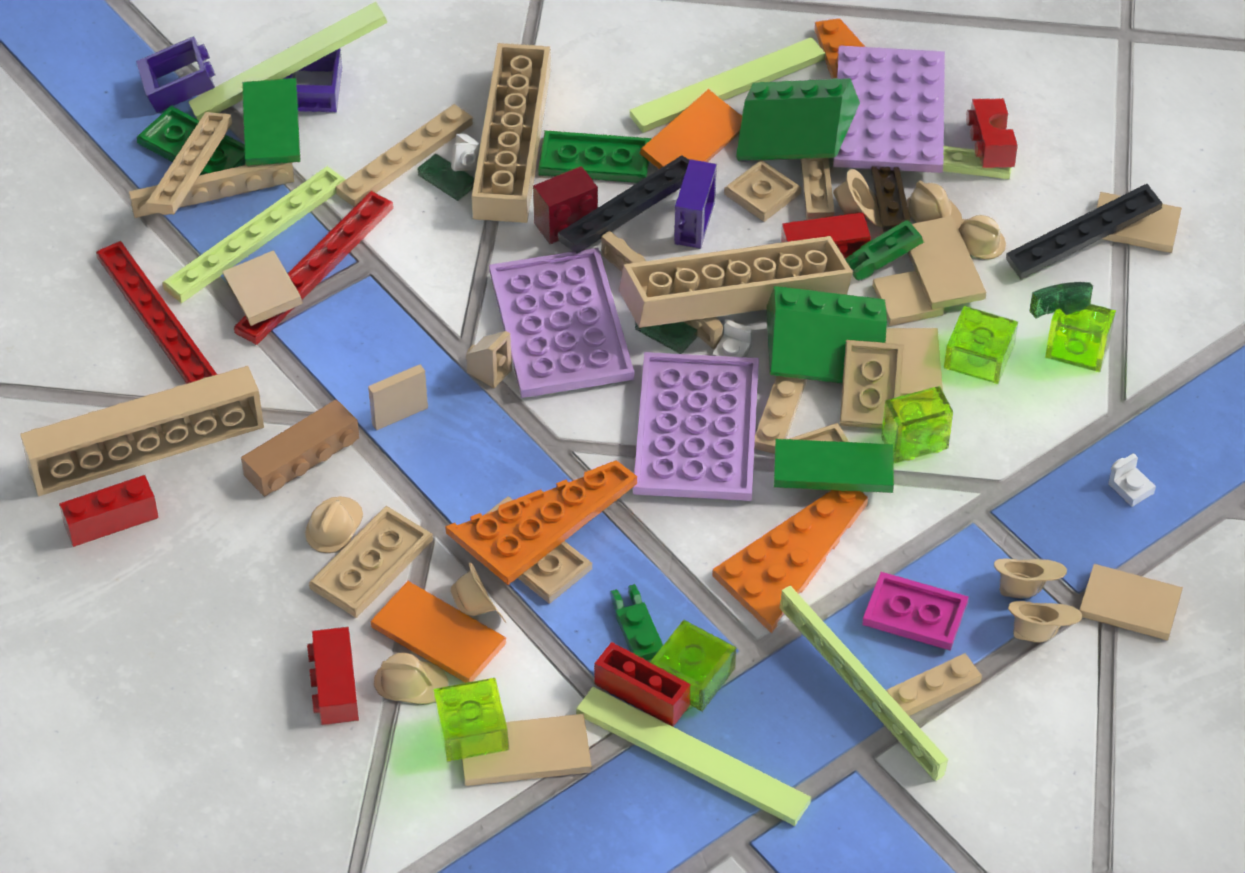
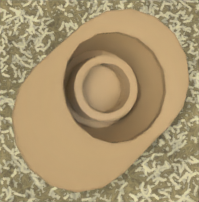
[833,169,882,227]
[907,181,962,228]
[958,215,1006,259]
[305,496,363,553]
[994,558,1067,599]
[450,562,506,623]
[1008,601,1082,642]
[374,653,448,704]

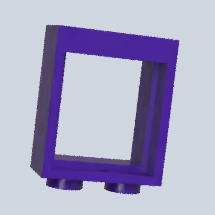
[136,36,216,113]
[283,47,342,112]
[674,159,717,249]

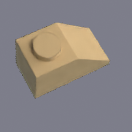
[466,331,512,388]

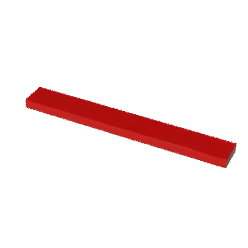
[234,191,394,345]
[96,241,218,384]

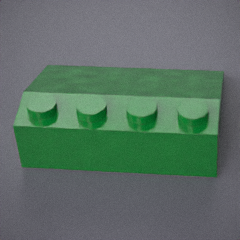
[736,78,860,161]
[766,286,887,383]

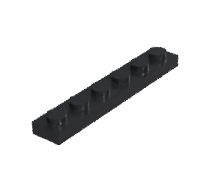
[558,155,689,254]
[1006,183,1163,279]

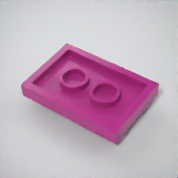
[862,572,969,651]

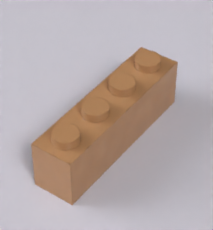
[241,399,359,497]

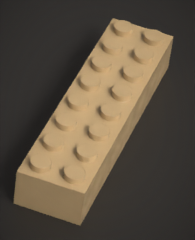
[472,43,551,223]
[619,236,853,328]
[20,366,264,496]

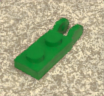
[845,220,924,281]
[610,584,665,660]

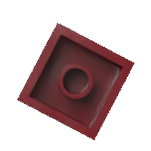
[533,166,598,245]

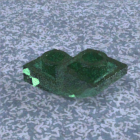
[1029,282,1093,319]

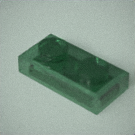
[417,153,475,201]
[635,321,698,354]

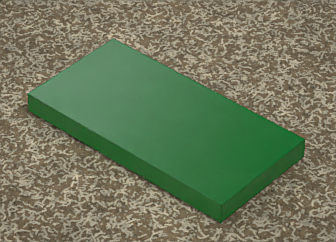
[242,78,301,166]
[136,106,246,176]
[538,130,652,183]
[774,439,894,493]

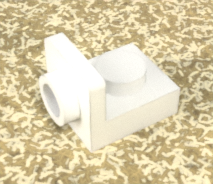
[451,134,480,171]
[712,320,753,357]
[1109,453,1156,507]

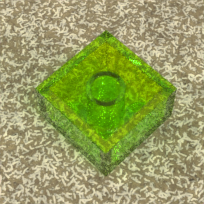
[1045,296,1116,372]
[944,306,1019,384]
[881,386,954,463]
[650,619,736,712]
[433,677,509,762]

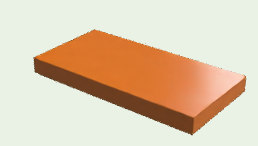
[640,89,742,169]
[371,581,506,685]

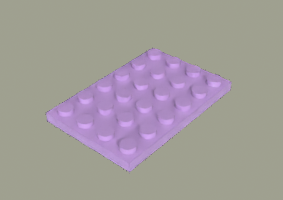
[833,46,945,173]
[489,248,634,398]
[633,352,759,501]

